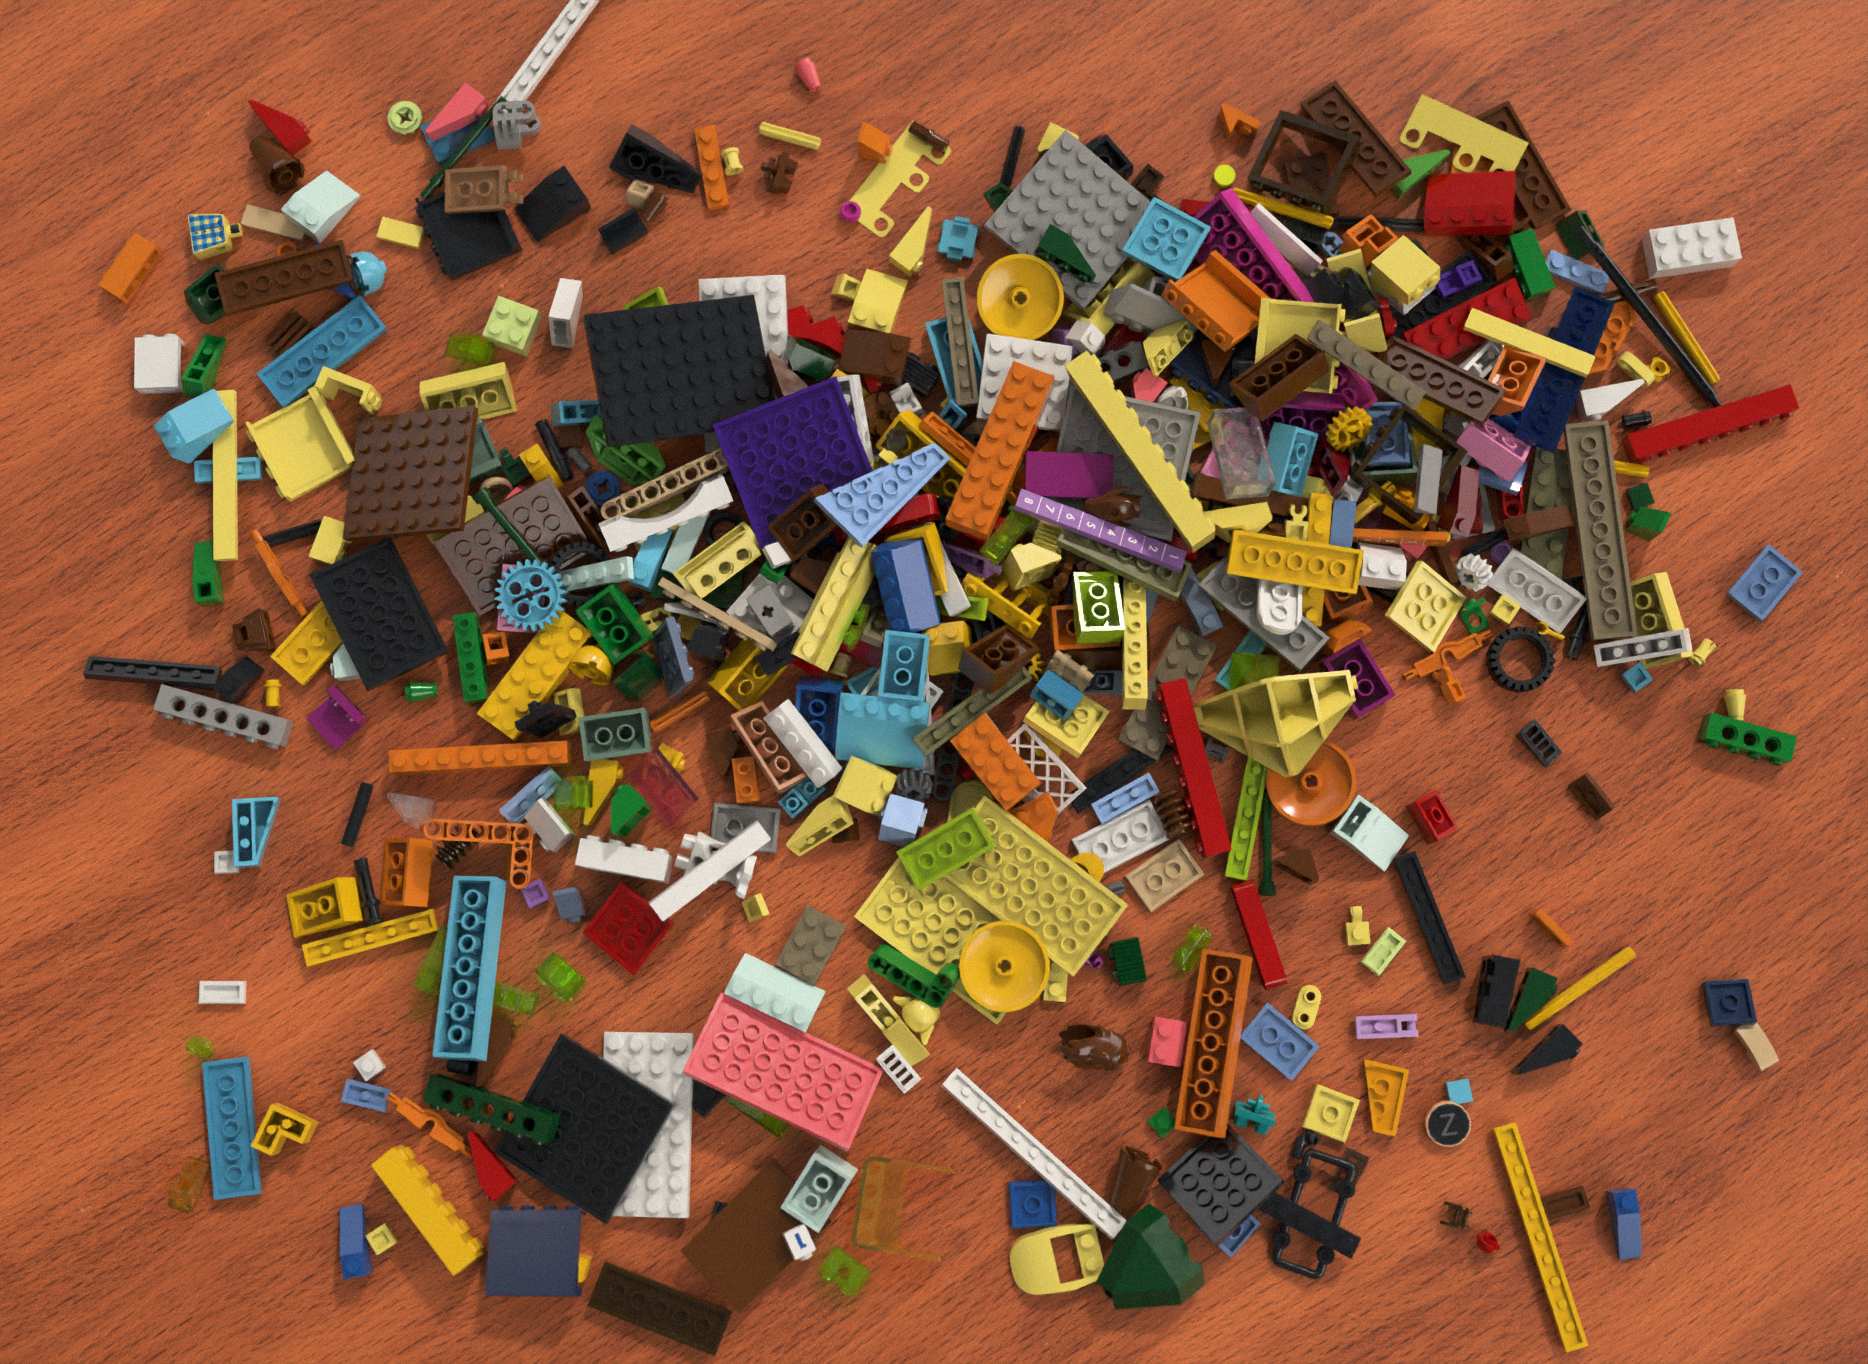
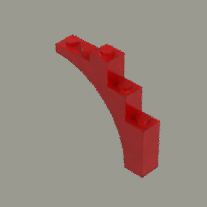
[787,305,882,394]

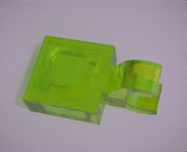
[186,1036,216,1058]

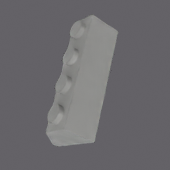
[1104,283,1198,337]

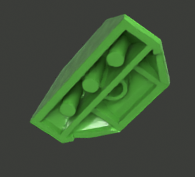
[585,414,666,485]

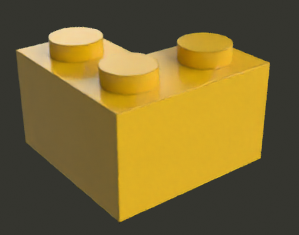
[251,1103,319,1156]

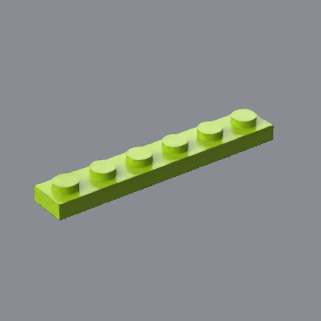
[1224,756,1268,881]

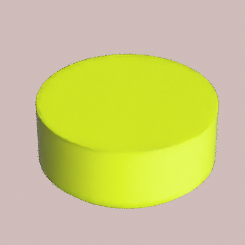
[1213,165,1235,188]

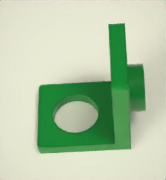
[1458,598,1490,635]

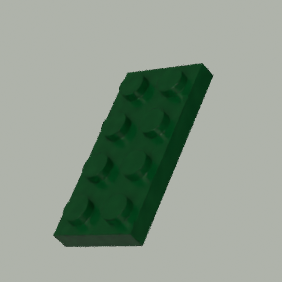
[651,555,745,610]

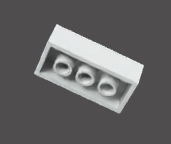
[1641,217,1742,279]
[575,835,674,884]

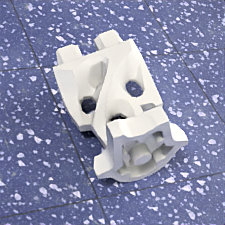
[674,832,757,898]

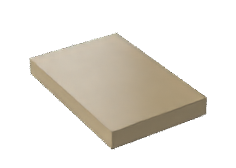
[1124,838,1205,913]

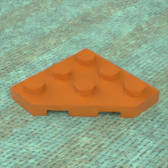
[1566,300,1636,375]
[1008,791,1059,843]

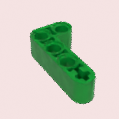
[867,944,960,1008]

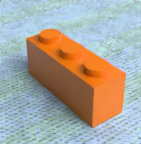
[98,232,163,305]

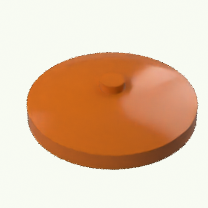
[1266,740,1356,827]

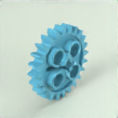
[495,559,568,631]

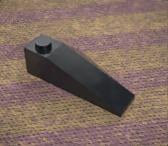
[609,124,703,193]

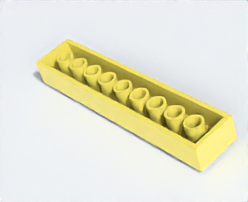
[1065,350,1216,553]

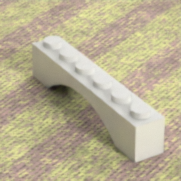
[598,473,733,552]

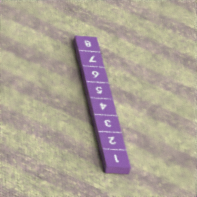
[1014,489,1187,573]

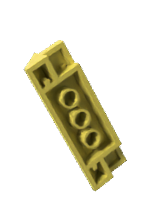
[791,536,878,672]

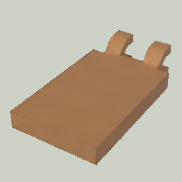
[445,165,523,214]

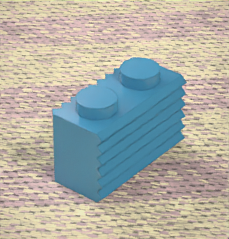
[1030,669,1084,721]

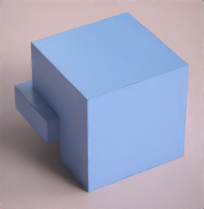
[878,794,928,847]

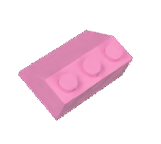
[1456,418,1531,482]

